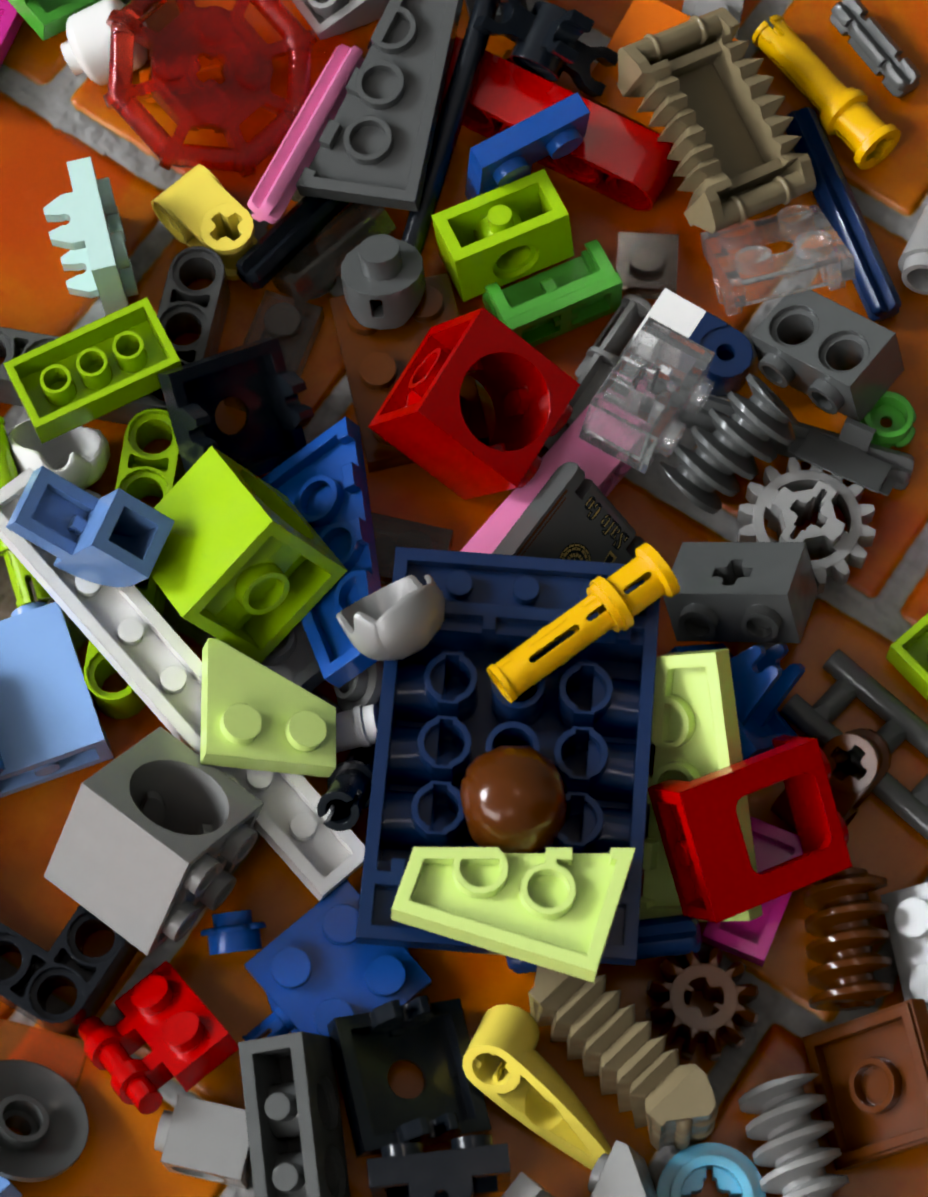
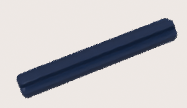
[786,107,902,322]

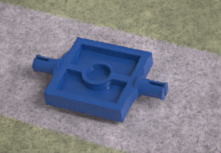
[242,879,432,1065]

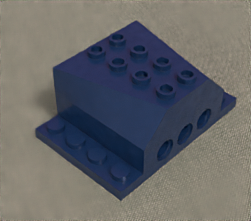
[356,547,660,966]

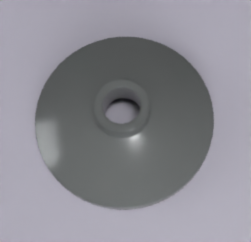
[0,1059,89,1182]

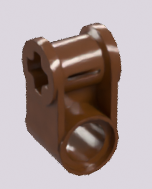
[770,728,892,834]

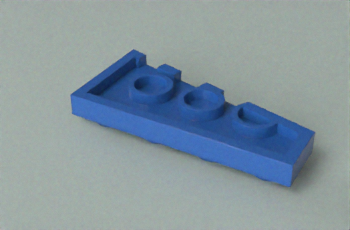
[261,416,381,688]

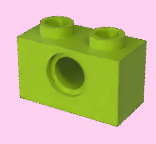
[431,169,574,302]

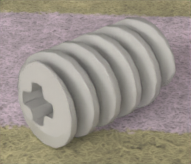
[738,1073,849,1197]

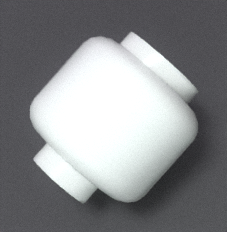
[60,0,153,86]

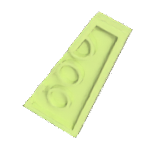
[639,648,763,922]

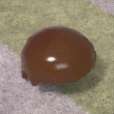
[460,746,567,853]

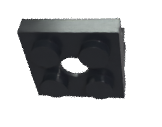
[158,337,314,476]
[327,995,492,1158]
[367,1134,511,1197]

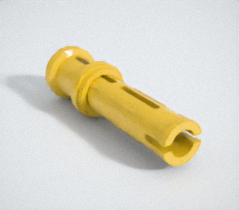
[752,14,901,170]
[486,543,680,703]

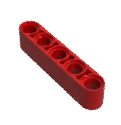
[439,36,680,212]

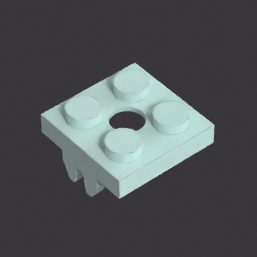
[43,156,139,316]

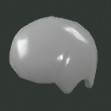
[336,574,445,661]

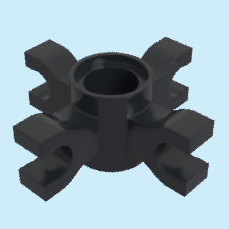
[473,0,618,97]

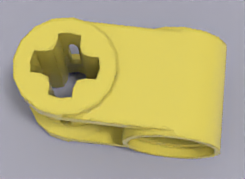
[151,164,258,281]

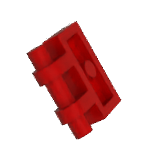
[78,960,239,1115]

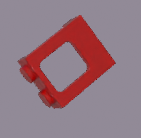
[648,735,852,923]

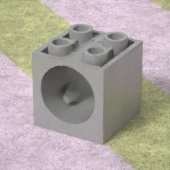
[43,726,264,956]

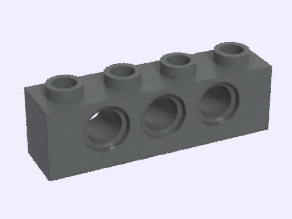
[238,1031,351,1197]

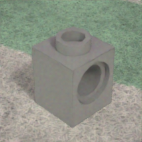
[154,1094,252,1190]

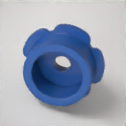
[201,910,266,955]

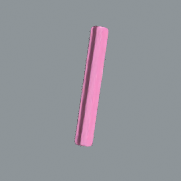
[247,44,364,224]

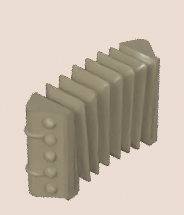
[617,7,816,234]
[528,965,718,1152]

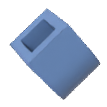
[6,466,175,587]

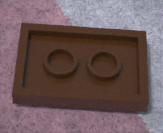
[329,273,490,473]

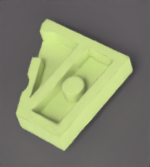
[200,638,336,778]

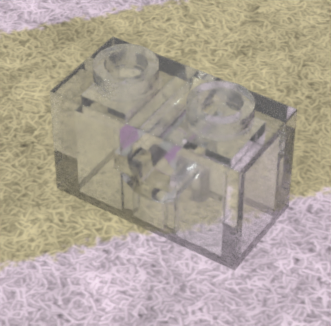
[579,317,715,474]

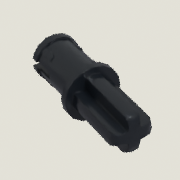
[317,747,375,831]

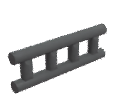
[780,649,928,841]

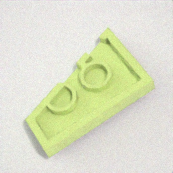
[391,847,636,983]

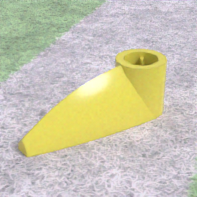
[462,1004,612,1170]

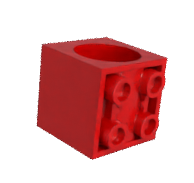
[368,308,581,500]

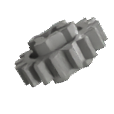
[737,457,876,594]

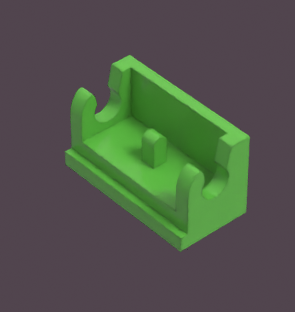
[482,239,623,347]

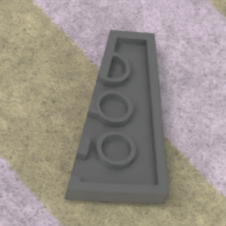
[296,0,463,212]

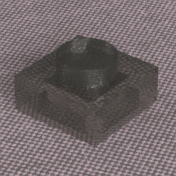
[616,232,679,299]

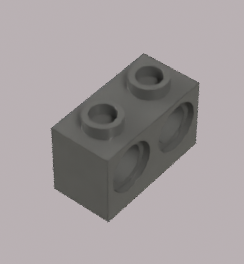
[751,283,905,422]

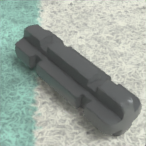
[830,0,921,98]

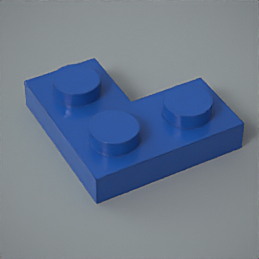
[465,92,590,200]

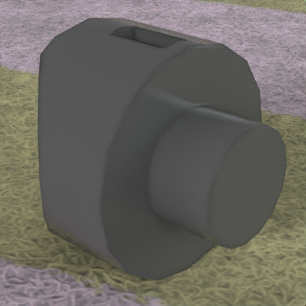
[341,234,426,330]

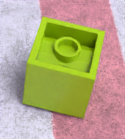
[150,445,348,663]

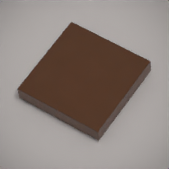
[802,999,928,1170]

